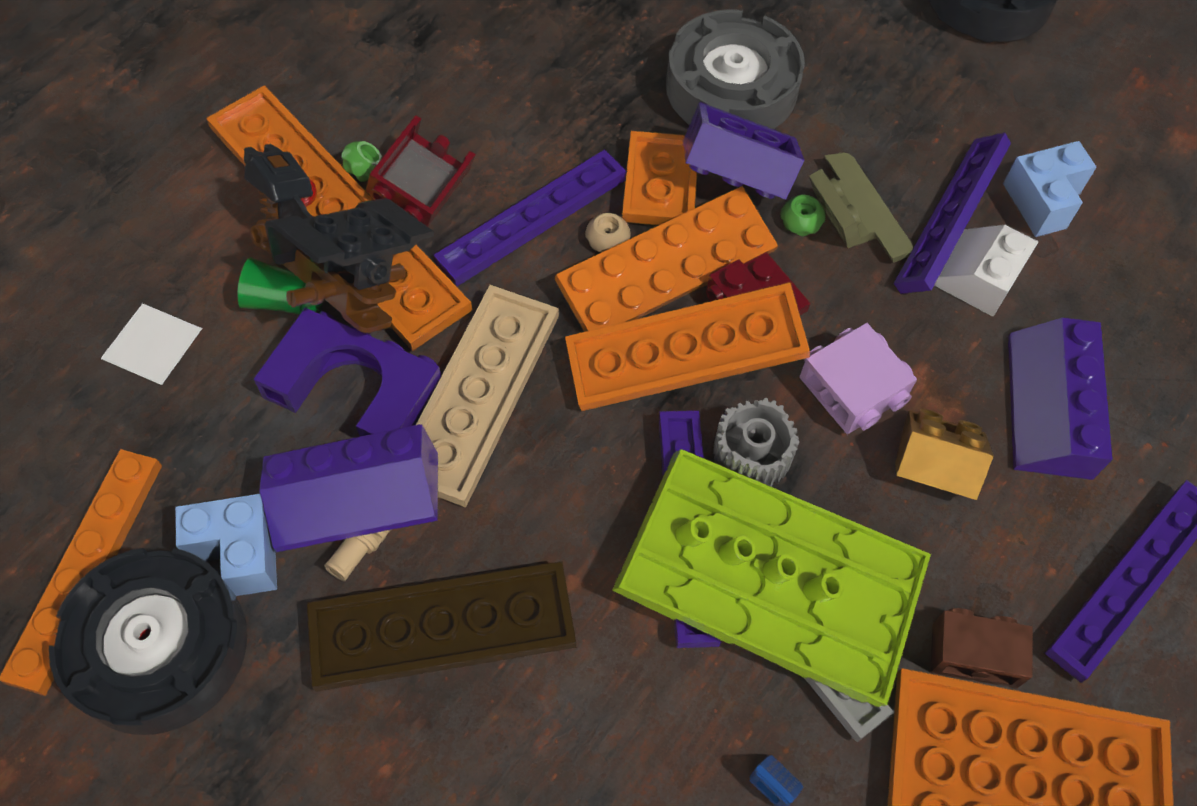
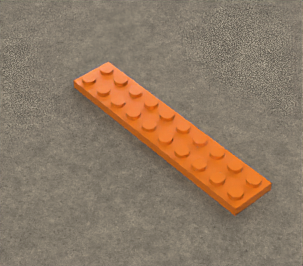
[206,85,472,351]

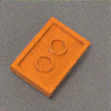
[622,131,697,225]

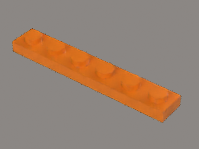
[0,449,162,696]

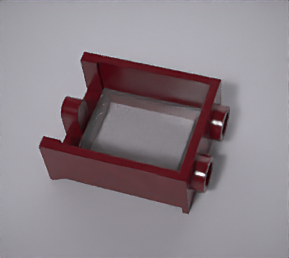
[365,115,476,227]

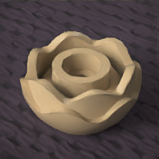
[585,213,630,253]

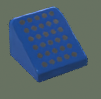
[749,755,803,806]

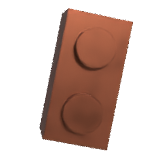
[930,608,1033,689]

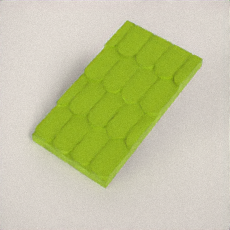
[612,449,931,707]

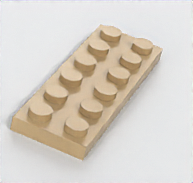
[416,285,559,507]

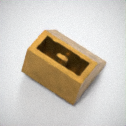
[895,409,994,500]

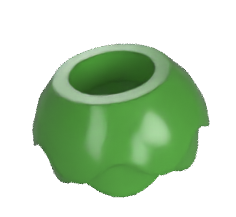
[341,141,382,182]
[781,195,826,236]

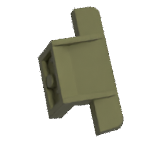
[809,153,913,263]

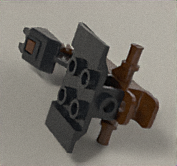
[244,144,434,333]

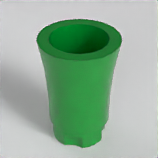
[238,257,324,315]

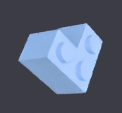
[1003,141,1096,237]
[176,494,277,596]

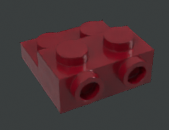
[706,252,811,315]

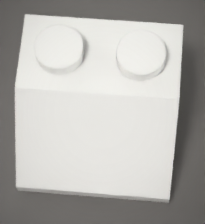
[934,225,1038,317]

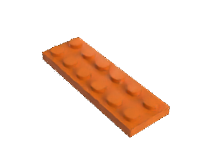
[555,186,778,332]
[565,282,810,411]

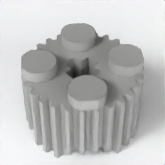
[713,398,799,487]

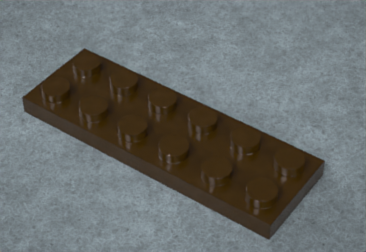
[307,561,576,692]

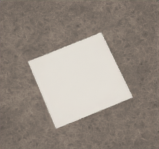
[100,303,202,385]

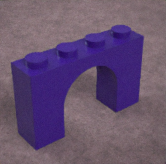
[253,307,441,437]

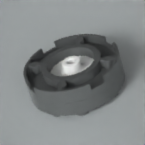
[666,10,805,129]

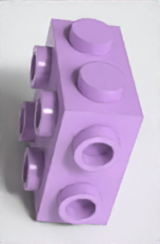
[800,323,917,435]

